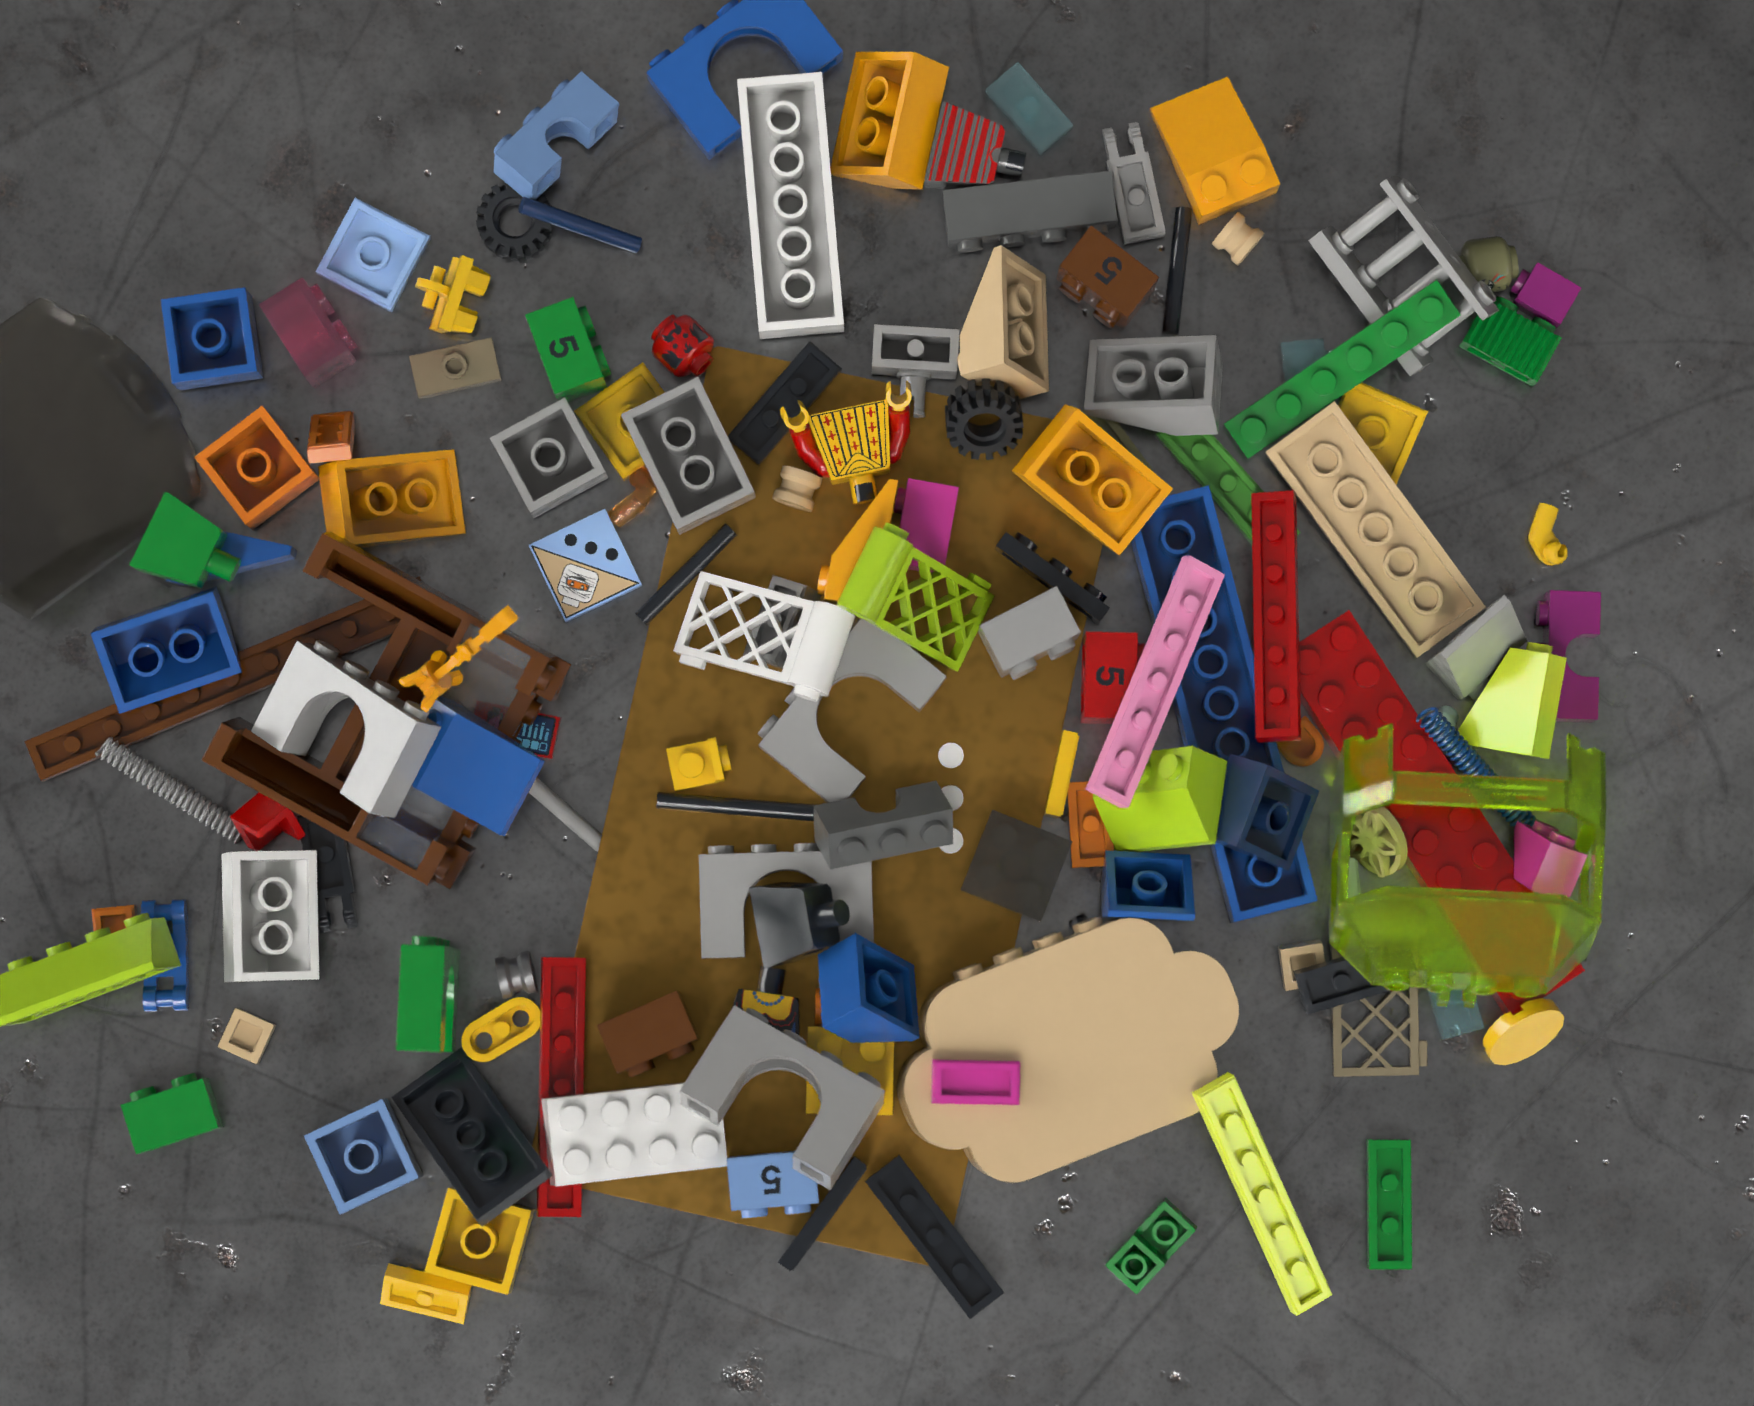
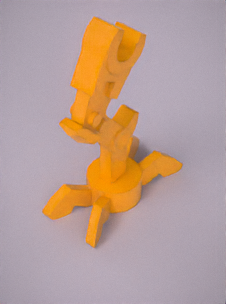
[399,605,519,713]

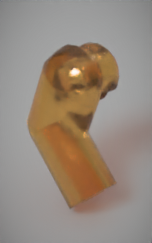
[608,467,657,528]

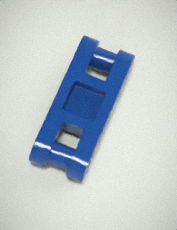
[141,899,189,1012]

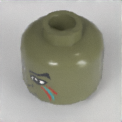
[1459,236,1519,292]

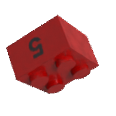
[1080,631,1145,724]

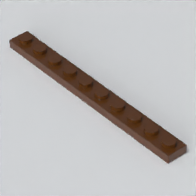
[24,576,422,782]

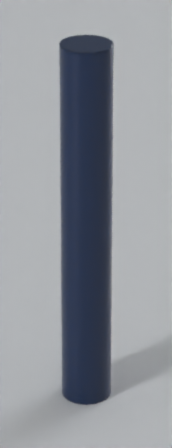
[519,197,642,253]

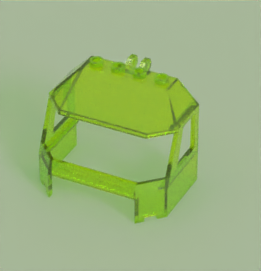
[1329,723,1606,1008]

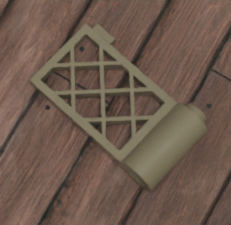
[1329,904,1428,1077]

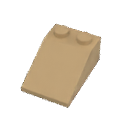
[957,245,1049,399]

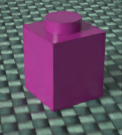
[1510,262,1582,328]

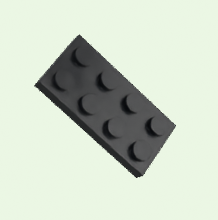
[391,1047,553,1227]

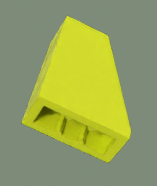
[1455,642,1567,759]

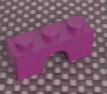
[1536,590,1601,723]

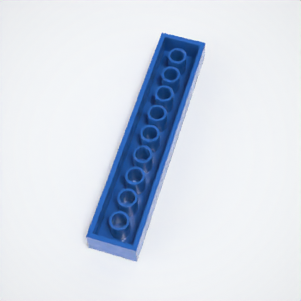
[1131,485,1318,923]

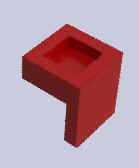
[230,792,306,851]

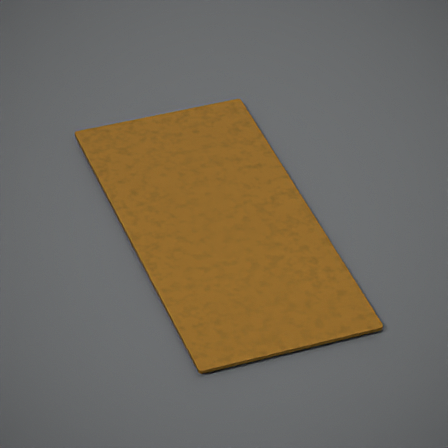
[532,346,1103,1266]

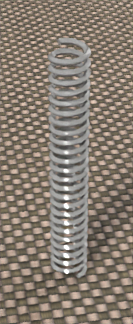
[95,737,242,844]

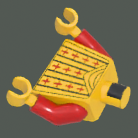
[780,381,912,505]

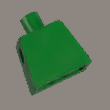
[129,492,241,588]

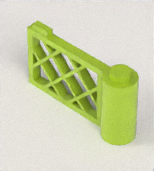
[836,522,995,672]

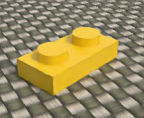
[380,1263,472,1324]

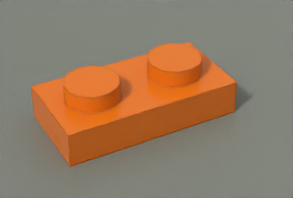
[1067,781,1114,868]

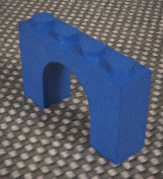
[646,0,843,160]

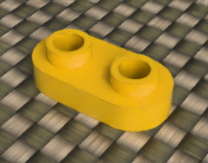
[462,997,540,1062]

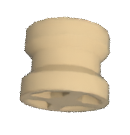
[1212,212,1265,266]
[772,466,823,512]

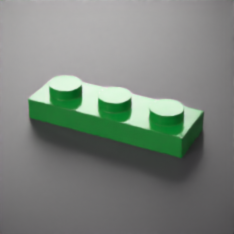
[1366,1139,1412,1269]

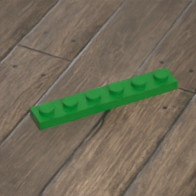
[1224,279,1461,459]

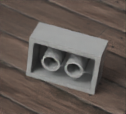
[621,377,756,535]

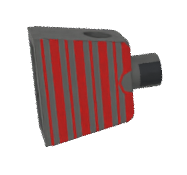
[924,102,1026,189]

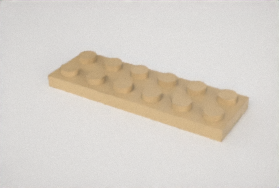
[1265,401,1486,658]

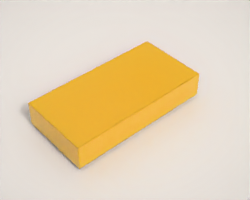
[1044,730,1080,819]

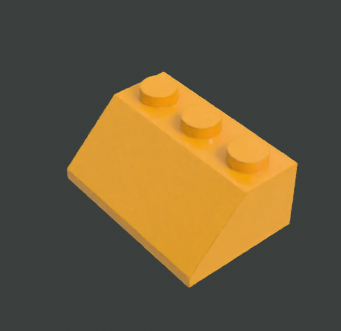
[830,52,949,190]

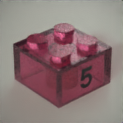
[259,277,358,388]

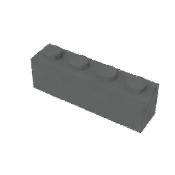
[942,170,1118,253]

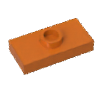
[307,411,356,464]

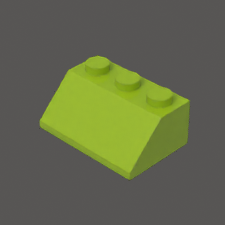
[1093,746,1227,852]

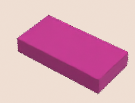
[931,1059,1020,1105]

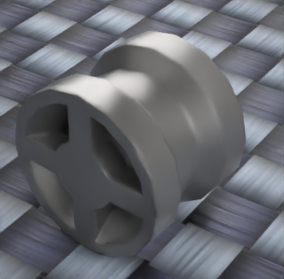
[495,951,538,999]

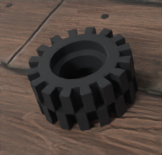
[476,182,554,261]
[945,379,1024,460]

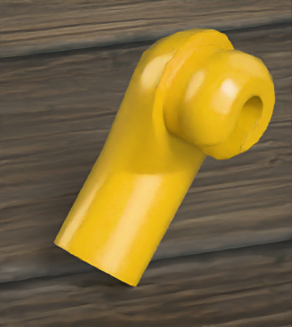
[1528,503,1568,566]

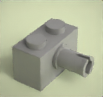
[871,324,960,418]

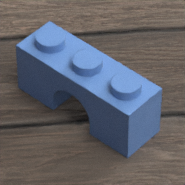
[494,71,619,200]

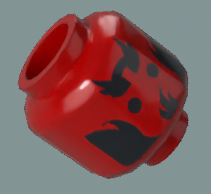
[651,314,714,378]

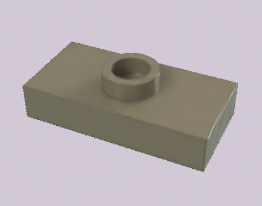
[409,337,502,399]

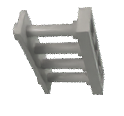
[1308,175,1499,376]

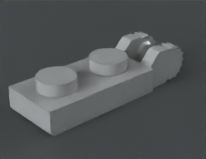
[1102,122,1166,245]

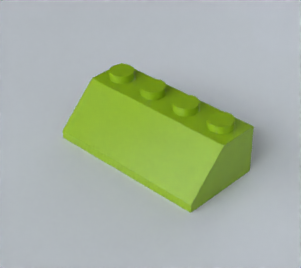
[0,913,181,1027]

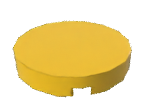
[1483,998,1564,1065]

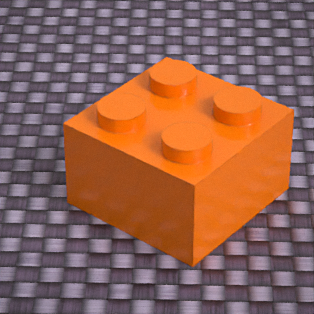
[194,405,319,530]

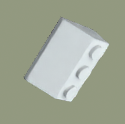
[222,850,319,982]

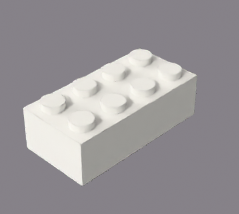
[541,1082,727,1186]

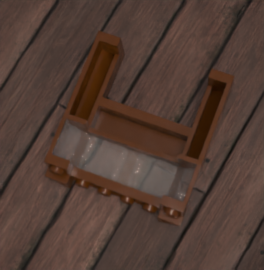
[202,532,571,889]

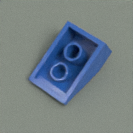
[411,696,545,836]

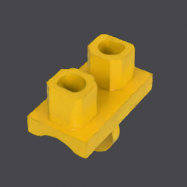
[415,255,491,334]

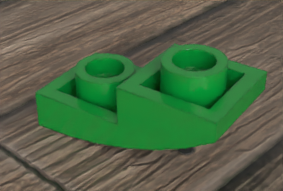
[1105,1198,1197,1295]

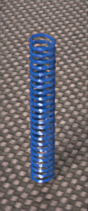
[1416,707,1539,828]

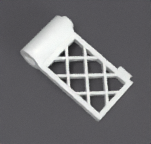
[673,571,855,702]

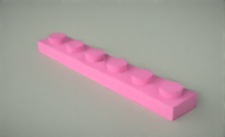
[1085,555,1225,808]

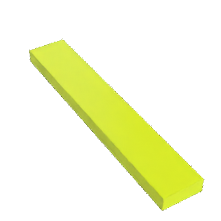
[1192,1072,1333,1316]

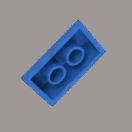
[90,586,242,714]

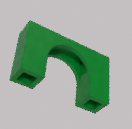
[396,936,460,1052]

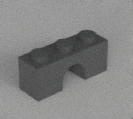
[813,781,953,869]

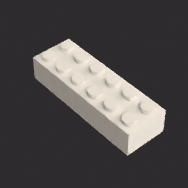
[737,72,844,339]

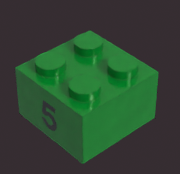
[525,297,612,403]

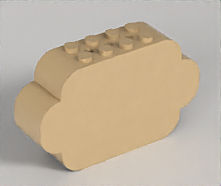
[897,916,1239,1183]

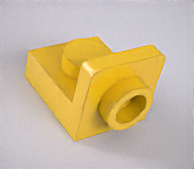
[666,737,732,792]

